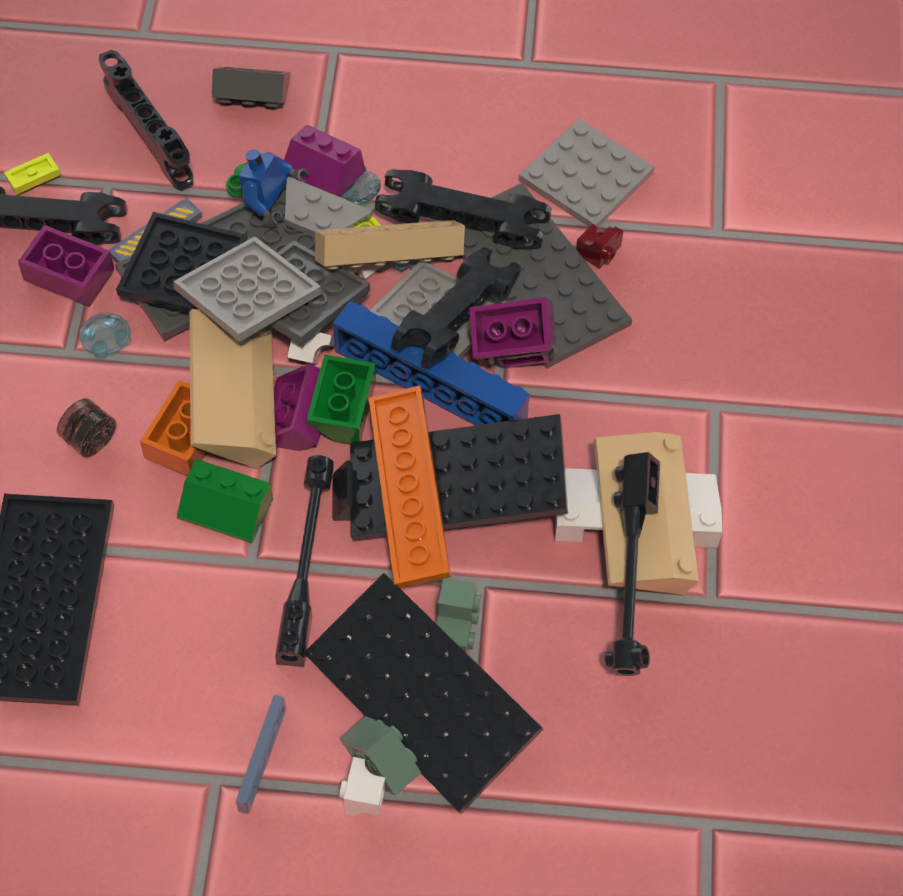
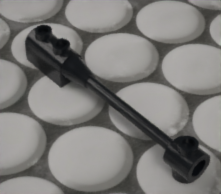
[605,452,660,676]
[275,455,334,667]

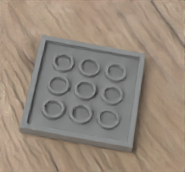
[519,119,655,227]
[173,236,321,342]
[370,261,505,358]

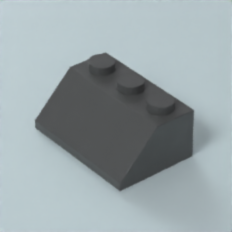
[212,66,290,107]

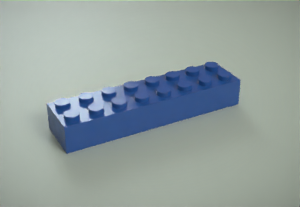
[333,301,530,425]

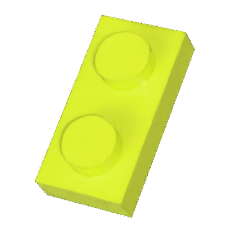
[4,153,60,195]

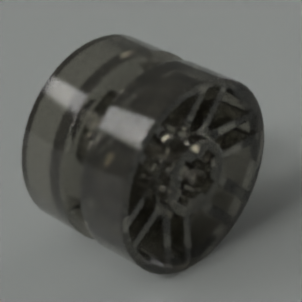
[57,398,116,457]

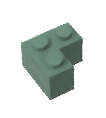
[436,578,481,653]
[339,716,421,796]

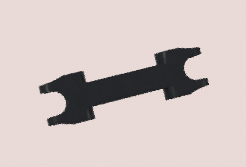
[99,50,194,190]
[375,169,552,249]
[0,186,127,245]
[391,247,521,368]

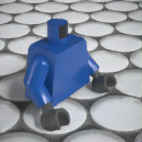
[239,149,309,228]

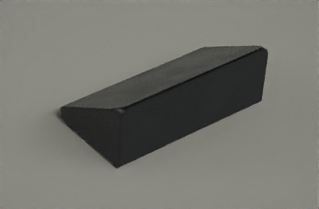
[332,460,353,521]

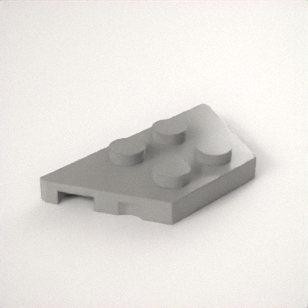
[285,176,373,237]

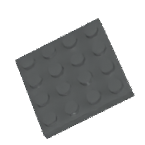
[269,240,370,345]

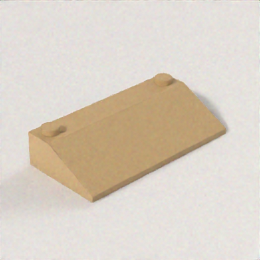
[189,309,276,469]
[594,432,699,595]

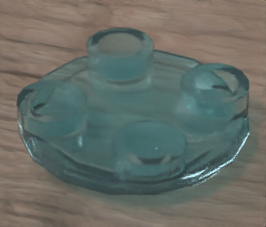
[339,167,381,205]
[79,313,131,359]

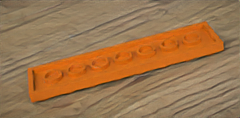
[369,386,451,588]

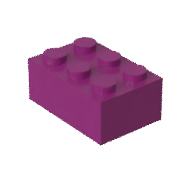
[18,225,114,306]

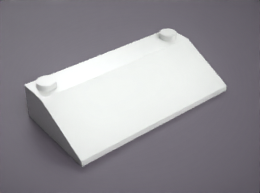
[555,468,722,548]

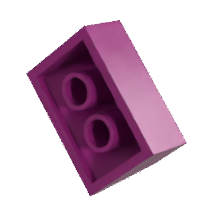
[284,125,366,197]
[469,297,555,360]
[274,363,320,451]

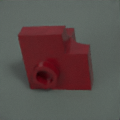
[576,224,624,269]

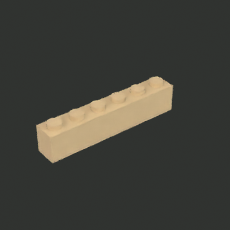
[315,220,465,269]

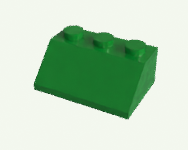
[307,354,376,444]
[177,459,273,544]

